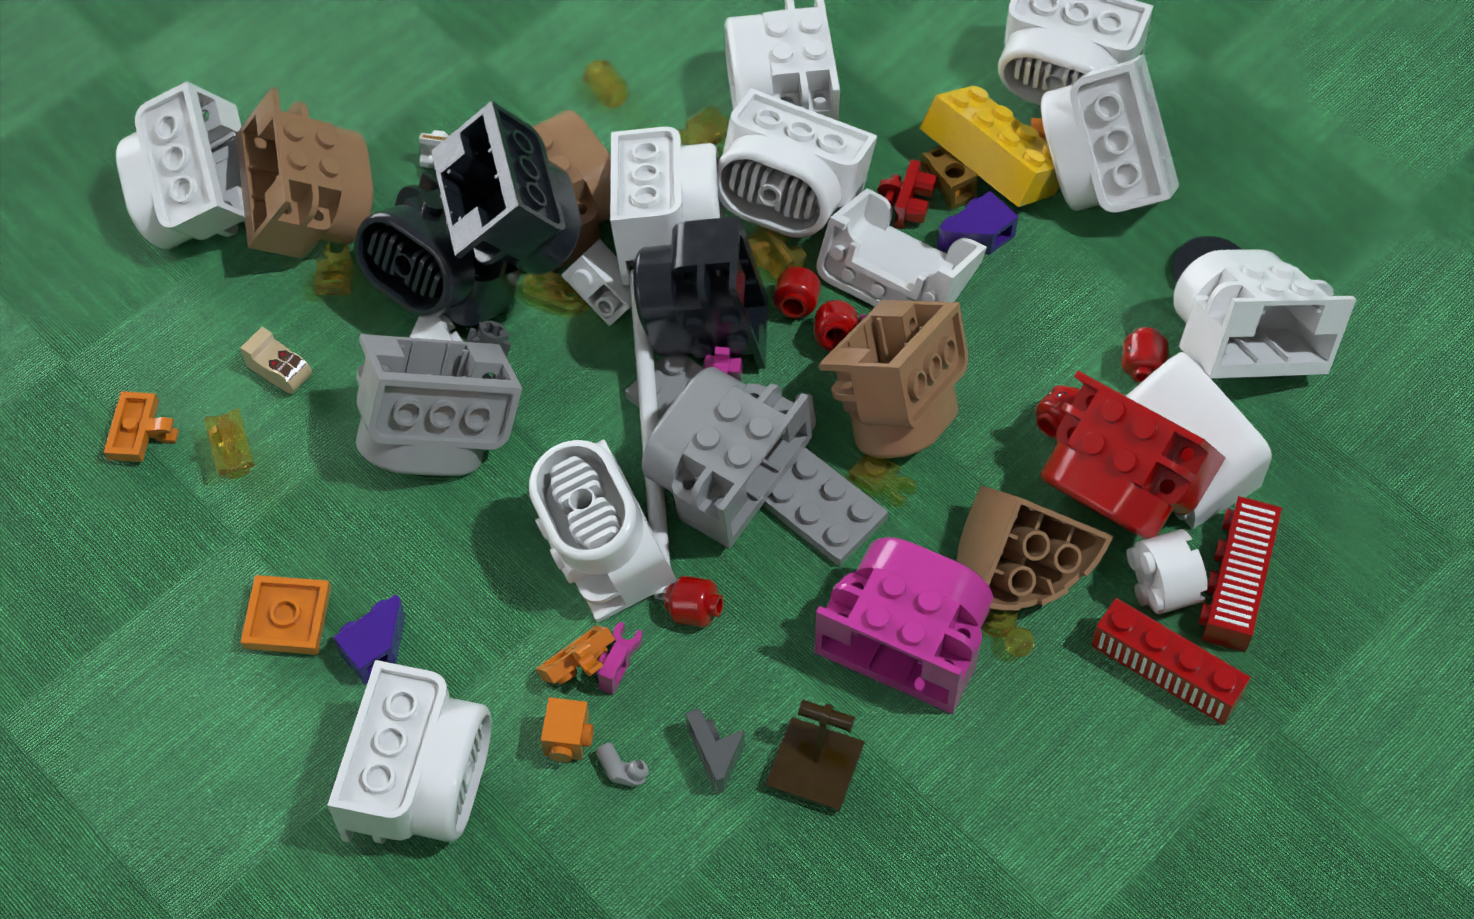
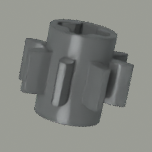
[466,321,512,358]

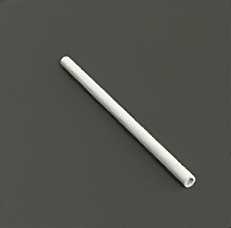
[629,269,671,600]

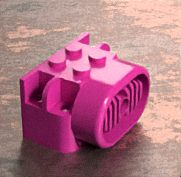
[814,537,993,714]

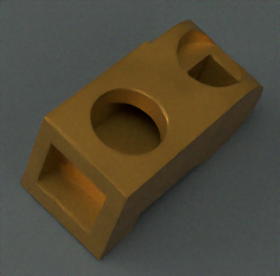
[919,145,977,210]

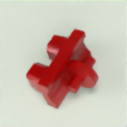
[877,159,937,229]

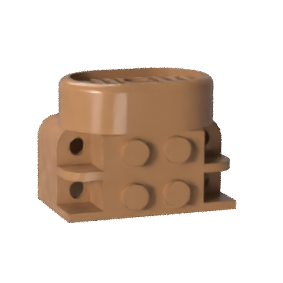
[236,87,373,258]
[533,110,611,275]
[819,300,968,458]

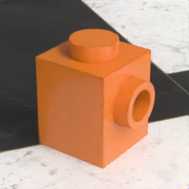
[541,697,594,762]

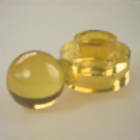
[981,609,1035,657]

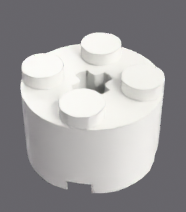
[1127,529,1207,614]

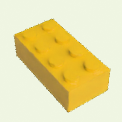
[919,85,1059,207]

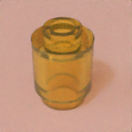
[583,60,629,109]

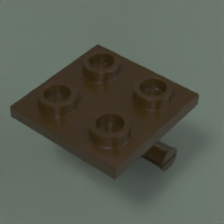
[765,699,865,813]

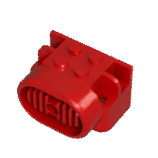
[1040,370,1226,540]

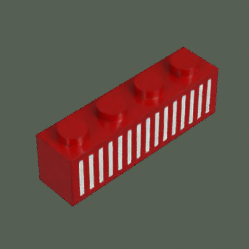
[1198,496,1282,652]
[1091,598,1251,725]

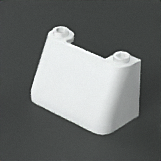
[816,188,987,306]
[1126,352,1272,529]

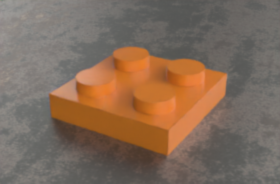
[240,575,331,655]

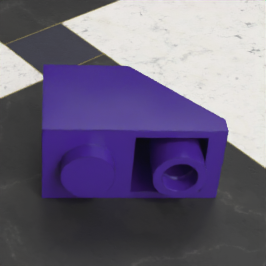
[937,191,1018,255]
[334,594,406,685]

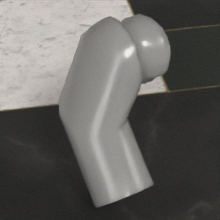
[595,743,649,787]

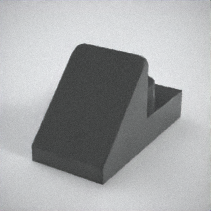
[686,708,745,795]

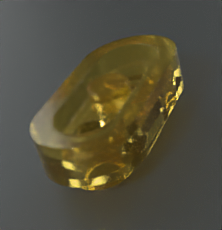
[523,272,589,317]

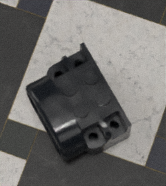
[431,101,581,275]
[354,172,522,326]
[633,216,768,369]

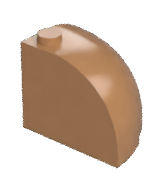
[956,485,1113,610]

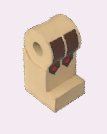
[240,327,313,394]

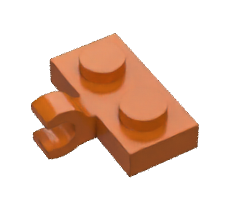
[104,391,179,462]
[535,625,615,684]

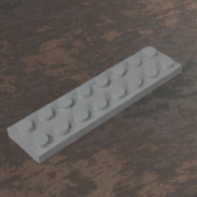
[625,355,888,567]

